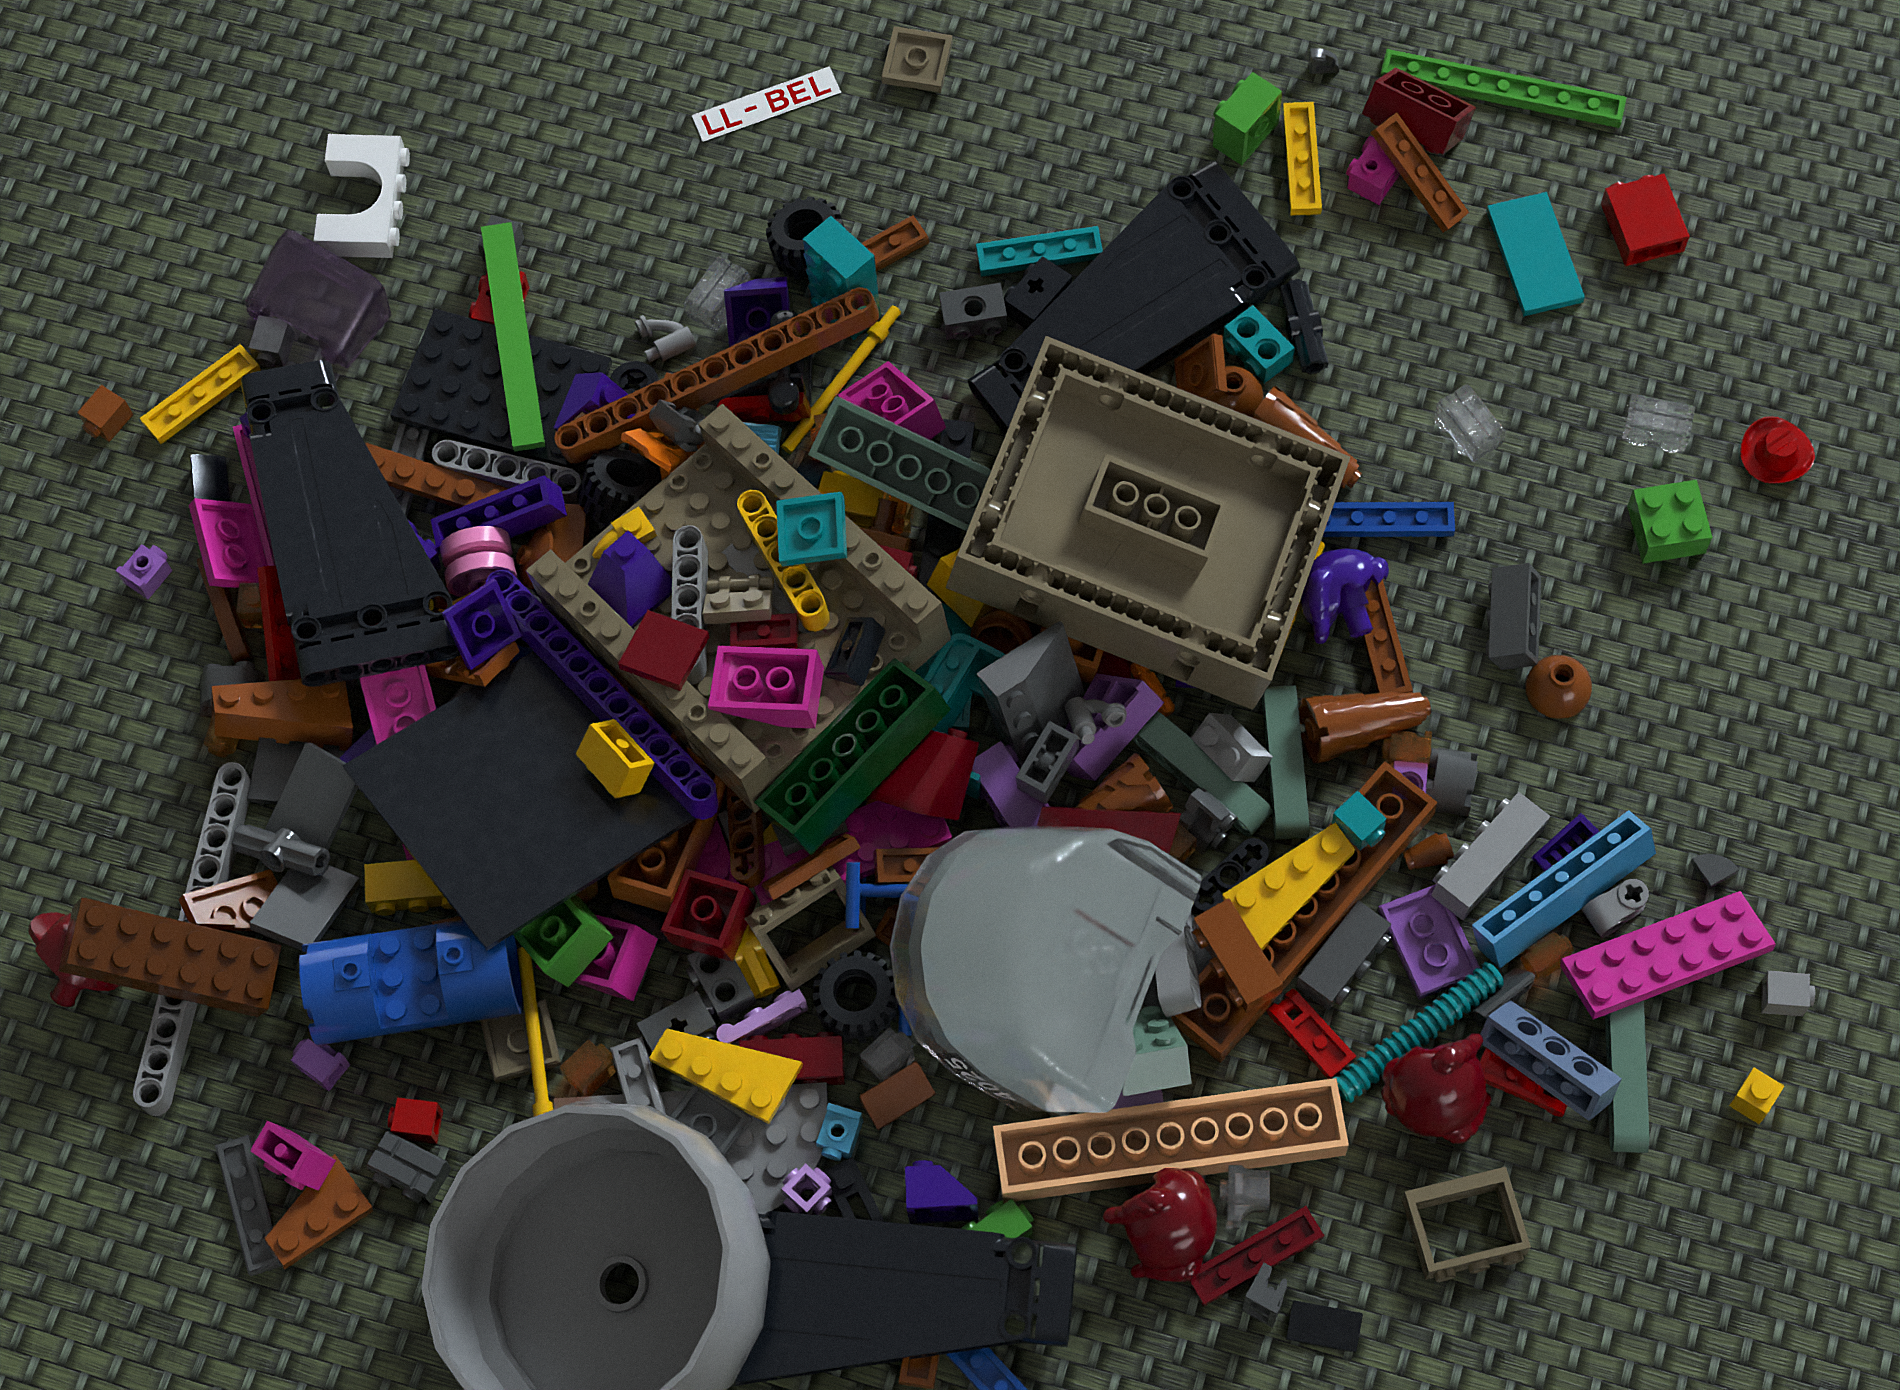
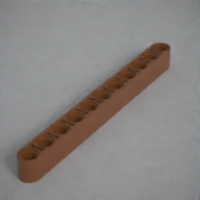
[554,287,879,464]

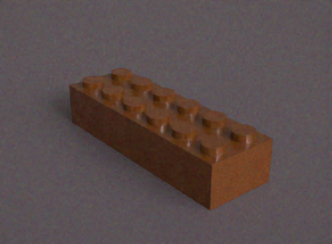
[58,897,281,1017]

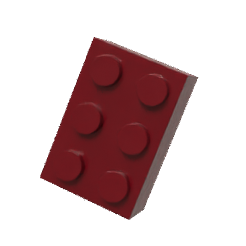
[1362,67,1476,154]

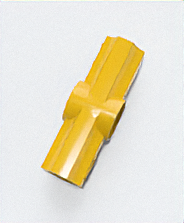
[734,925,781,999]

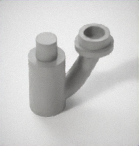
[635,315,696,363]
[1065,697,1127,744]

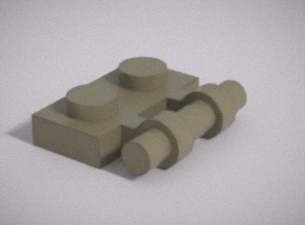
[702,574,775,625]

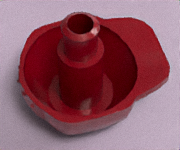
[28,912,120,1007]

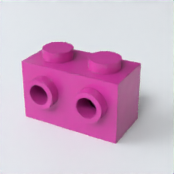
[1346,135,1400,205]
[250,1121,336,1191]

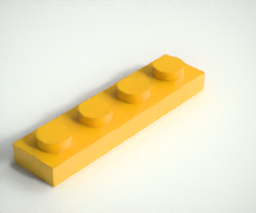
[1283,102,1322,216]
[140,344,261,444]

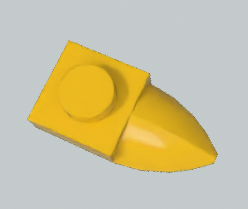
[592,506,657,559]

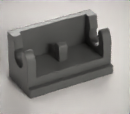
[1242,1263,1287,1328]

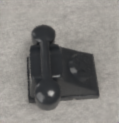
[716,309,813,415]

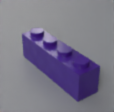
[431,475,567,550]

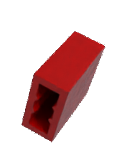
[1601,173,1690,266]

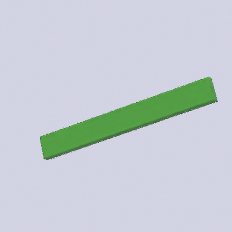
[1380,49,1627,128]
[481,222,545,452]

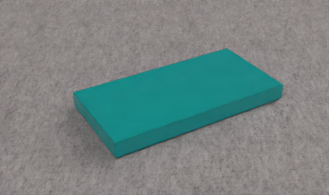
[1486,192,1585,316]

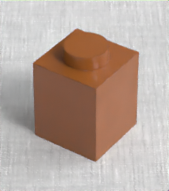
[77,385,133,442]

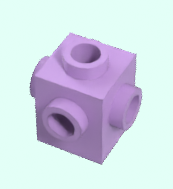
[782,1163,832,1216]

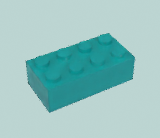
[803,216,881,340]

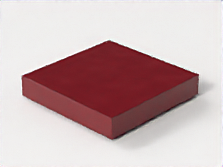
[618,610,710,691]

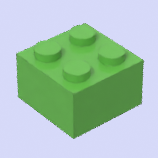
[1212,72,1282,165]
[1627,479,1713,564]
[513,895,613,987]

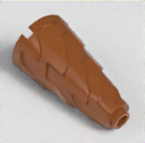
[1252,386,1362,489]
[1298,691,1431,764]
[1075,753,1173,813]

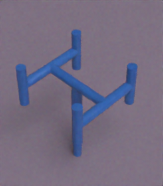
[845,862,929,1036]

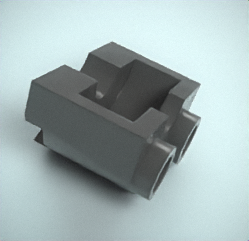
[649,399,706,452]
[200,661,265,717]
[1426,747,1478,817]
[1176,788,1238,856]

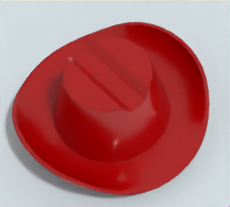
[1740,416,1815,483]

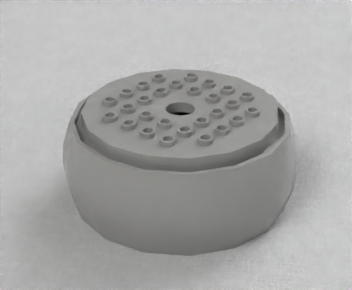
[421,1101,771,1390]

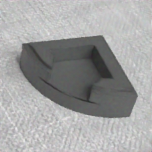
[1308,48,1339,74]
[1690,854,1739,889]

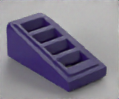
[1531,813,1600,872]

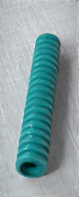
[1332,961,1504,1103]

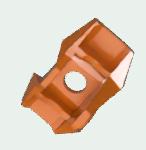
[621,428,705,480]

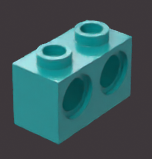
[1223,305,1295,384]

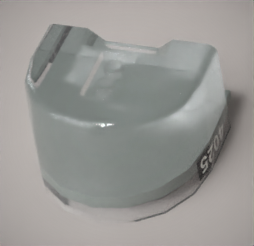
[890,826,1202,1117]

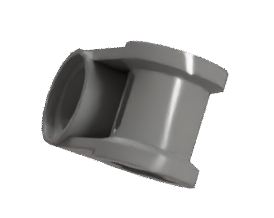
[1581,879,1649,938]

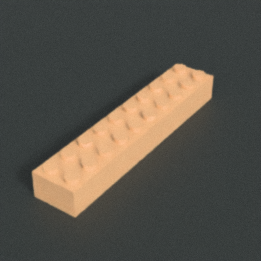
[993,1078,1349,1203]

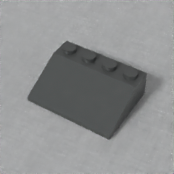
[976,621,1085,769]

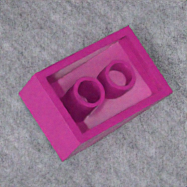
[838,361,946,440]
[708,646,824,729]
[536,914,658,1001]

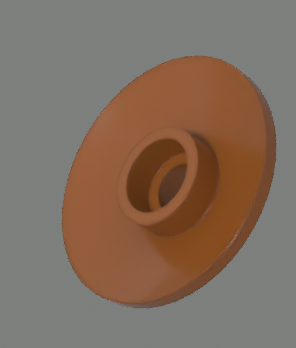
[516,528,553,590]

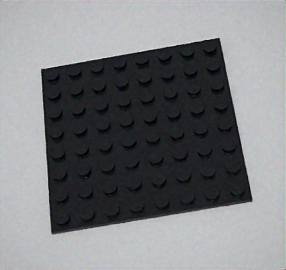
[342,651,706,951]

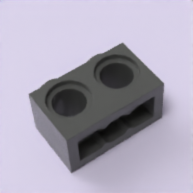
[686,951,757,1022]

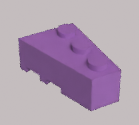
[1065,673,1164,781]

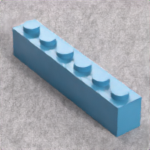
[1472,810,1656,968]

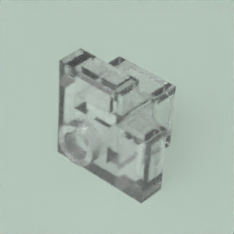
[1219,1165,1270,1229]

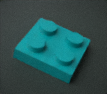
[776,492,847,567]

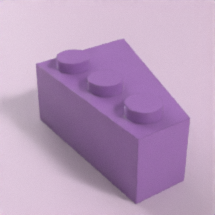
[972,741,1050,834]

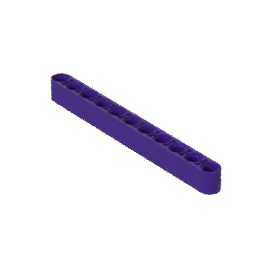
[486,570,719,820]

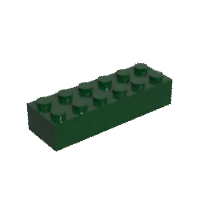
[754,658,951,855]

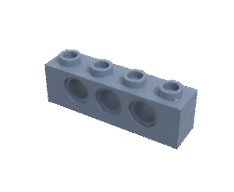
[1480,1000,1622,1121]

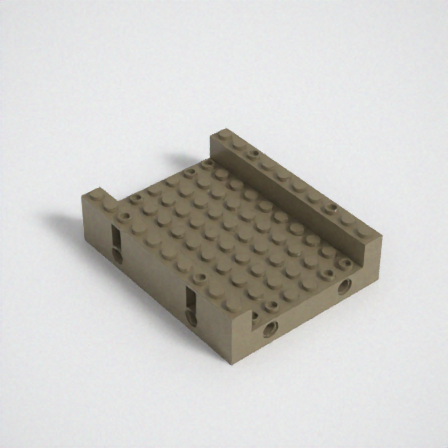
[945,336,1350,710]
[526,404,951,813]

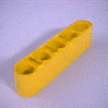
[737,490,830,631]

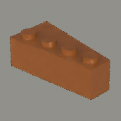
[211,679,353,751]

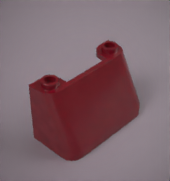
[868,727,979,820]

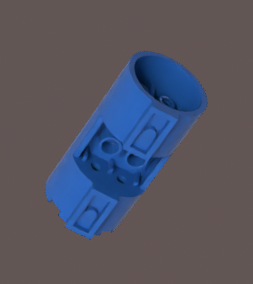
[299,920,523,1046]

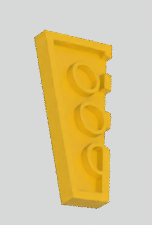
[1222,822,1355,951]
[649,1028,803,1124]

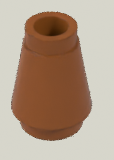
[1402,833,1454,871]

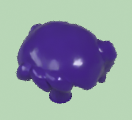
[1300,548,1389,644]

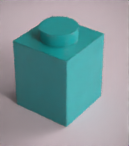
[1332,791,1387,851]

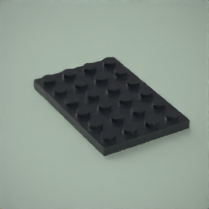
[390,308,612,469]

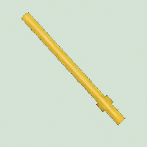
[781,305,901,454]
[517,947,554,1117]

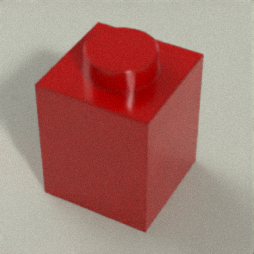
[388,1097,443,1144]

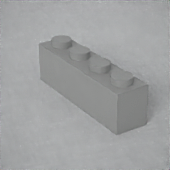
[1431,792,1551,920]

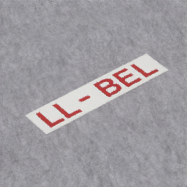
[692,66,841,142]

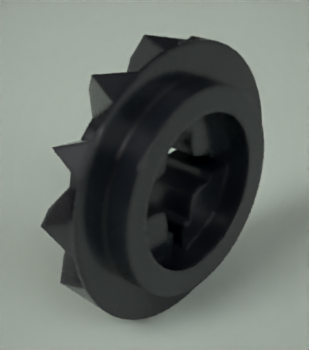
[610,361,659,394]

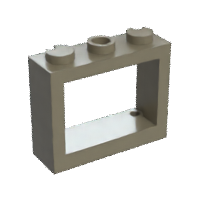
[744,865,876,991]
[1402,1167,1531,1282]

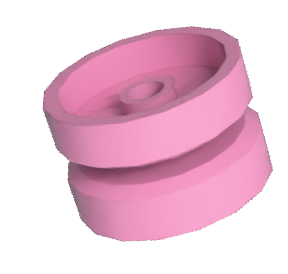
[440,526,517,597]

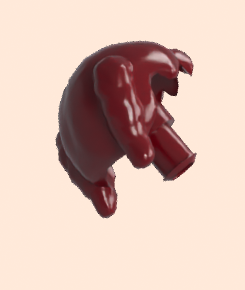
[1381,1033,1492,1144]
[1103,1168,1217,1282]

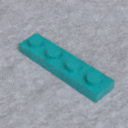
[976,226,1103,277]

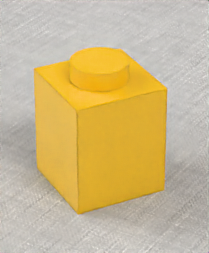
[1729,1067,1784,1124]

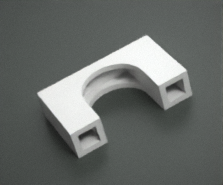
[314,134,410,258]

